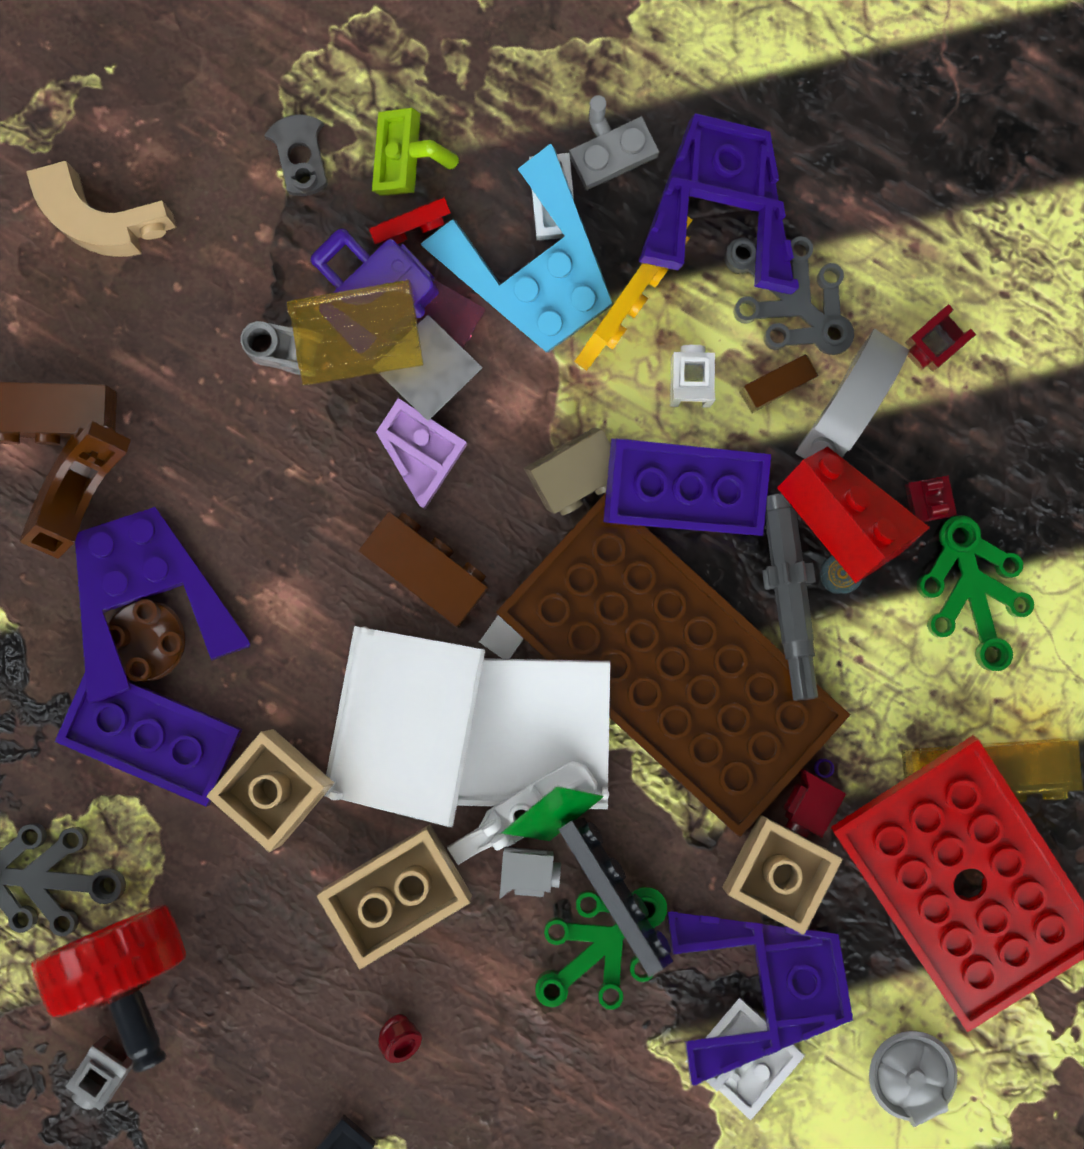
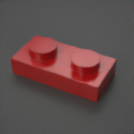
[368,197,451,245]

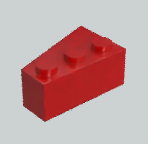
[777,446,930,583]

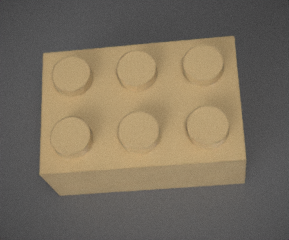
[316,824,472,970]

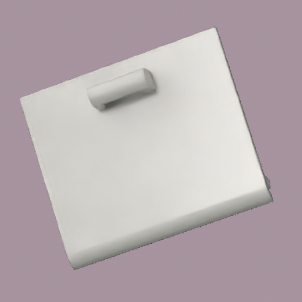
[324,626,485,827]
[457,658,610,809]

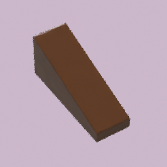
[740,354,818,413]

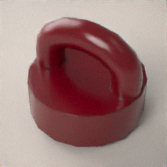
[378,1014,422,1063]

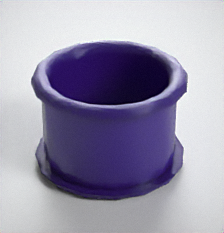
[814,759,834,778]

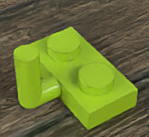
[372,107,459,196]

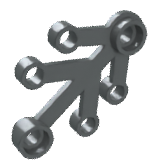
[725,237,854,355]
[0,823,126,936]

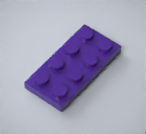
[603,439,771,536]
[54,673,243,807]

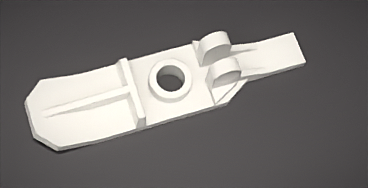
[447,761,597,865]

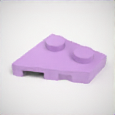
[376,398,467,509]

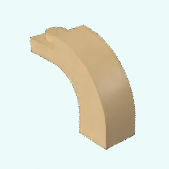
[26,160,177,257]

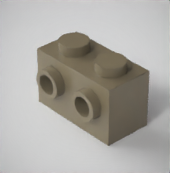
[524,428,611,515]

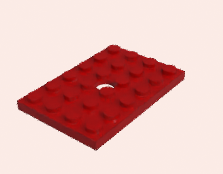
[830,735,1084,1032]

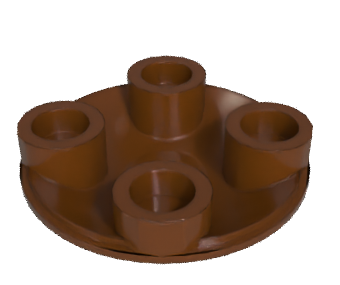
[108,599,186,682]

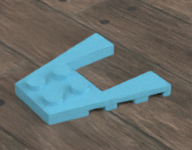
[421,144,614,352]

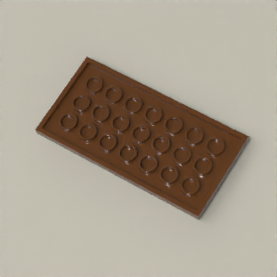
[495,493,850,837]

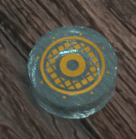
[820,555,863,594]

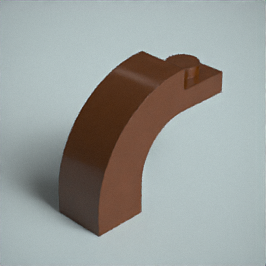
[20,421,131,559]

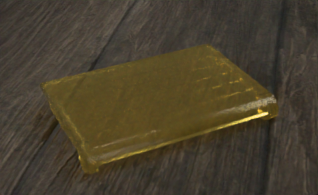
[287,280,424,386]

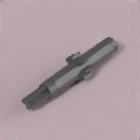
[762,493,818,701]

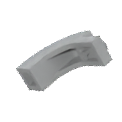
[796,328,909,459]

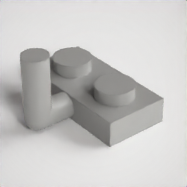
[569,95,659,191]

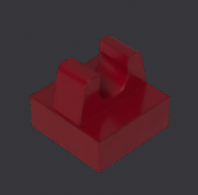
[905,475,957,522]

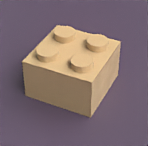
[206,729,335,852]
[722,815,843,935]

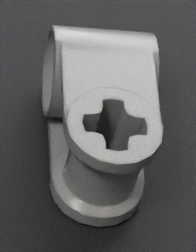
[241,321,324,377]

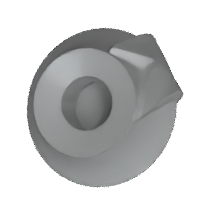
[869,1031,957,1127]

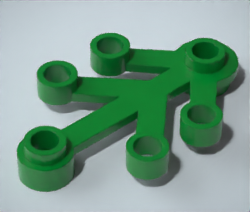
[917,515,1034,671]
[535,887,667,1010]

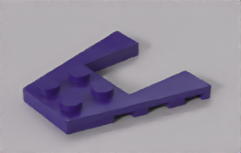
[639,113,799,295]
[75,507,250,704]
[667,911,853,1086]

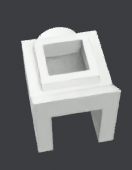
[670,345,716,408]

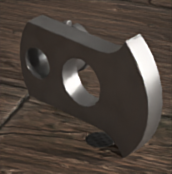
[264,115,328,196]

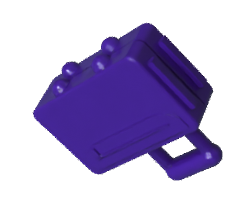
[311,228,439,359]

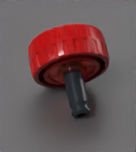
[31,904,186,1073]

